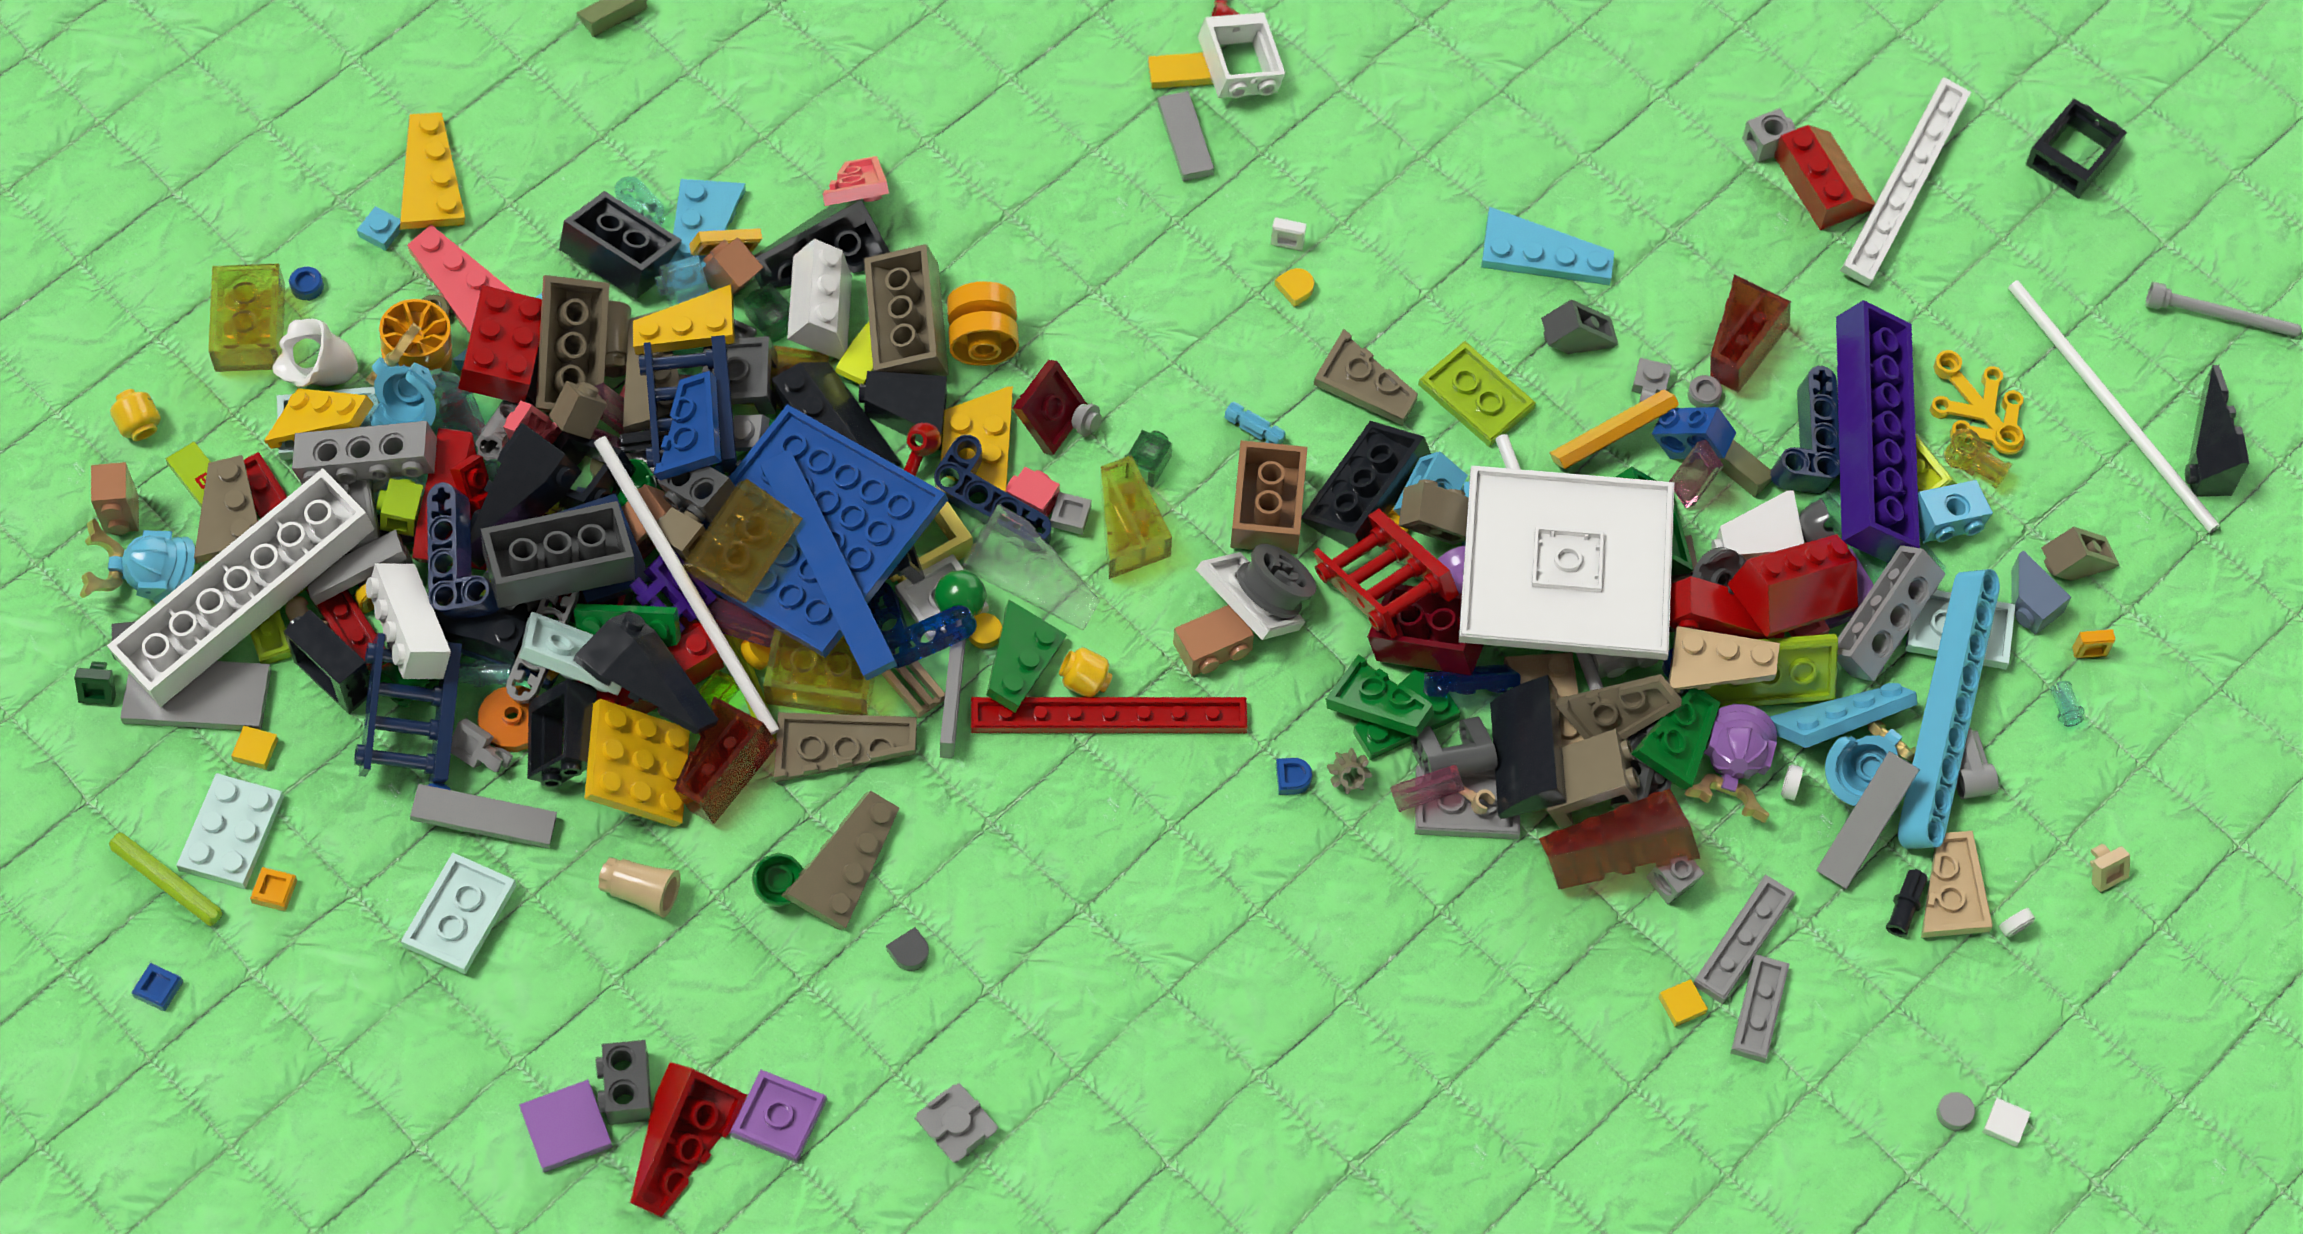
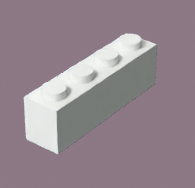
[366,563,451,679]

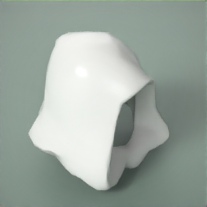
[272,319,359,387]

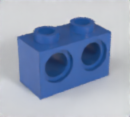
[1652,407,1737,459]

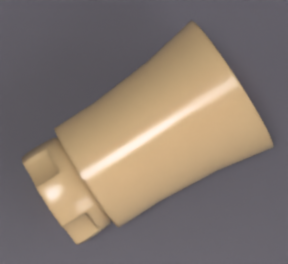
[598,857,680,918]

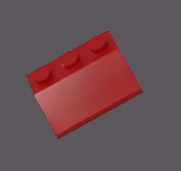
[1774,125,1876,230]

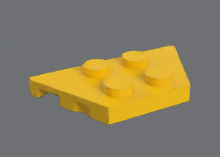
[941,386,1013,492]

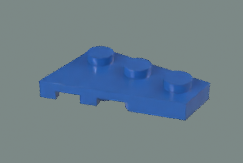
[654,371,721,481]

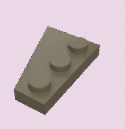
[1314,329,1418,426]
[1556,674,1682,740]

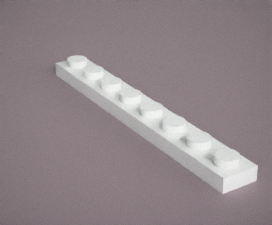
[1840,77,1971,286]

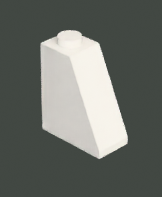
[1712,490,1804,561]

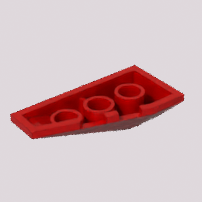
[412,428,487,571]
[630,1062,747,1217]

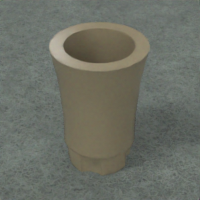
[604,301,631,378]

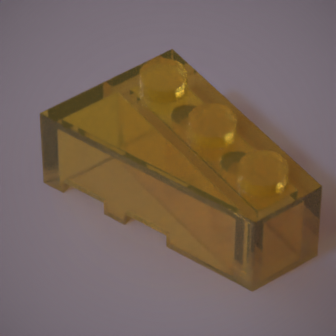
[1100,455,1172,579]

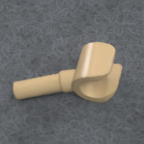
[1448,779,1495,815]

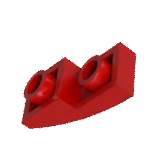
[450,455,489,517]

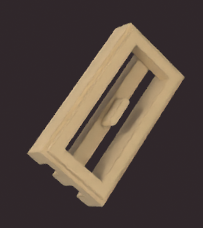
[882,645,945,718]

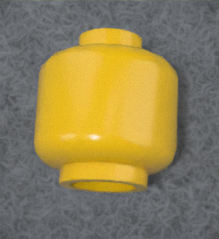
[110,389,161,441]
[1059,647,1113,697]

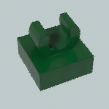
[74,661,116,705]

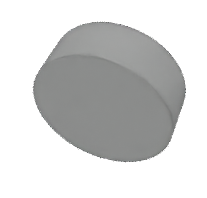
[1688,375,1722,408]
[1937,1092,1975,1130]

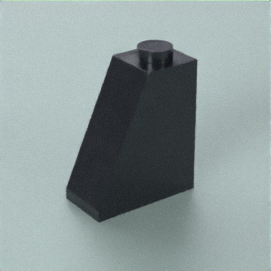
[859,371,947,450]

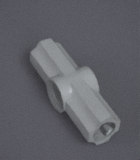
[475,399,528,461]

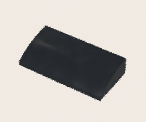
[1301,421,1431,547]
[1490,675,1567,819]

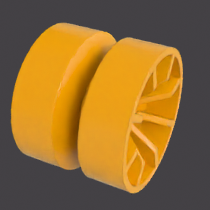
[947,281,1019,366]
[379,299,452,384]

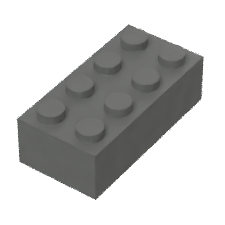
[481,501,635,608]

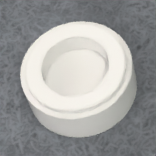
[1781,764,1803,801]
[1999,908,2035,938]

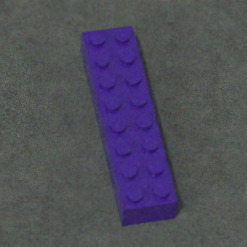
[1836,300,1920,563]

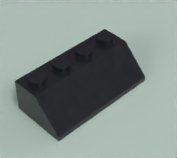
[772,362,901,466]

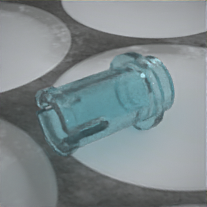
[2050,681,2085,727]

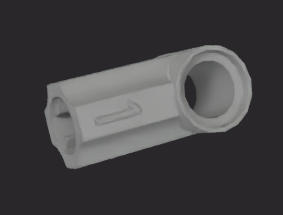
[1956,728,1999,799]

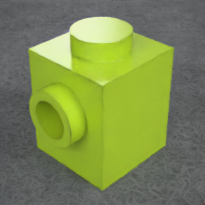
[376,478,424,537]

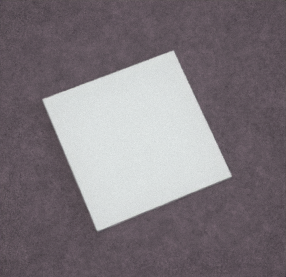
[1459,465,1674,660]

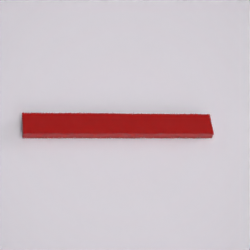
[244,452,385,671]
[971,697,1247,733]

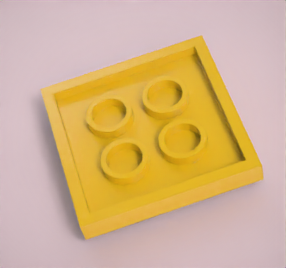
[584,699,690,827]

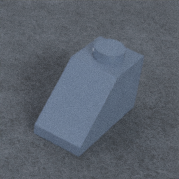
[2012,550,2071,635]

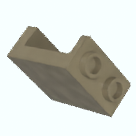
[1547,729,1640,829]

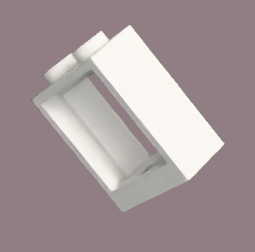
[1198,12,1285,98]

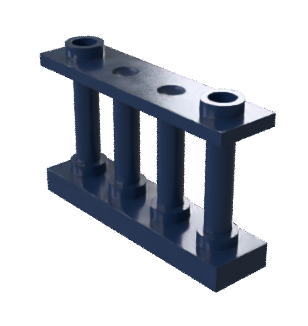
[639,335,737,479]
[354,633,462,784]

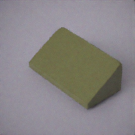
[576,0,647,37]
[1708,439,1772,497]

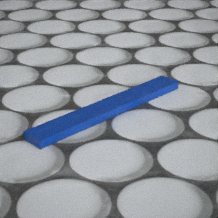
[760,449,898,681]

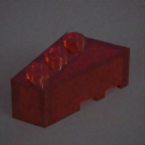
[1710,274,1791,393]
[674,696,778,824]

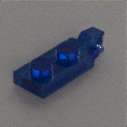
[1423,664,1521,698]

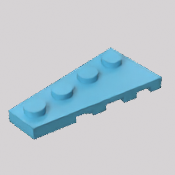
[666,179,746,297]
[1481,207,1614,285]
[1769,683,1918,748]

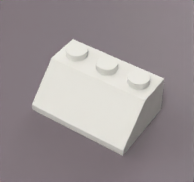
[787,239,852,360]

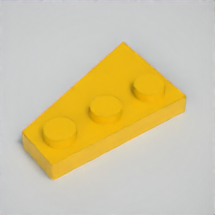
[633,284,735,355]
[264,388,374,449]

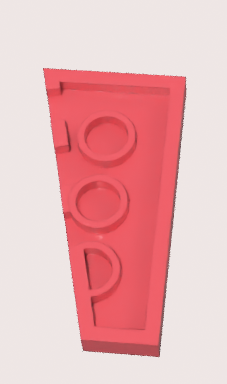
[408,225,515,334]

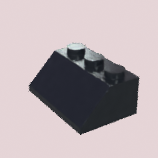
[559,191,682,299]

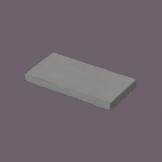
[120,661,271,730]

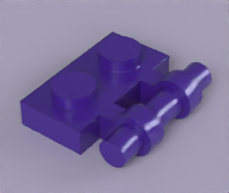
[629,551,716,632]

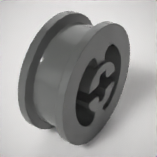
[1237,544,1316,619]

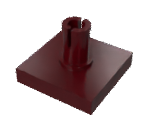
[1012,360,1088,455]

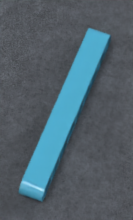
[1898,569,2000,849]

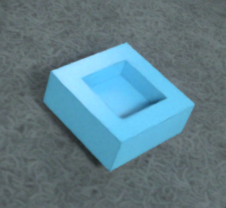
[357,206,402,251]

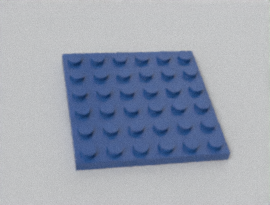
[689,404,948,658]

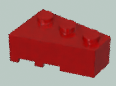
[1669,576,1784,639]

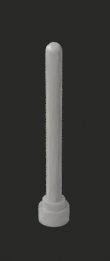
[2145,282,2302,337]

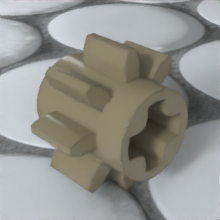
[1327,748,1372,794]

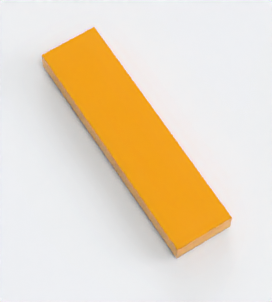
[1549,389,1679,469]

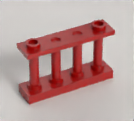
[1313,509,1459,638]

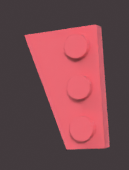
[822,156,889,206]

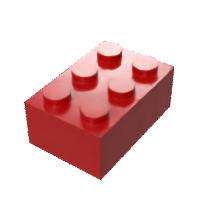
[458,285,542,404]

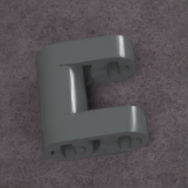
[1410,716,1497,782]

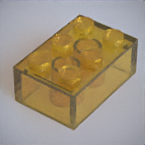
[208,264,285,372]
[763,629,875,715]

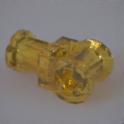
[1944,428,2013,488]

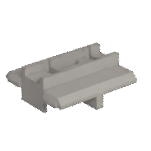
[914,1083,998,1163]

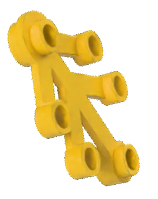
[1930,350,2025,455]

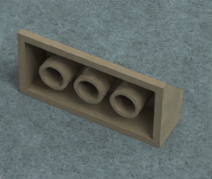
[864,244,949,376]
[536,275,610,414]

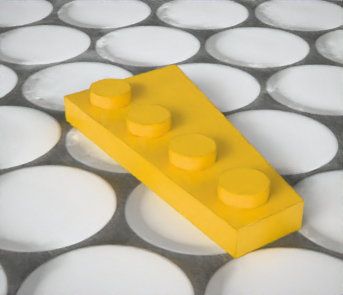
[399,112,465,230]

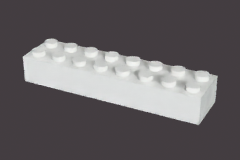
[107,468,374,707]

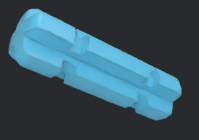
[1224,402,1286,444]

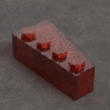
[1539,788,1700,889]

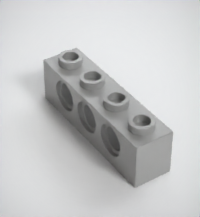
[292,421,437,485]
[1837,546,1946,681]

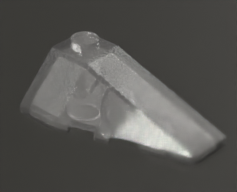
[961,504,1100,630]

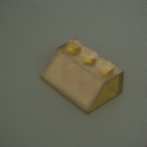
[683,479,803,603]

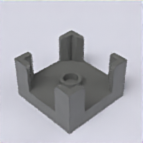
[702,336,778,415]

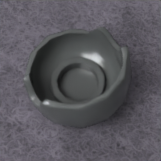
[1799,498,1835,543]

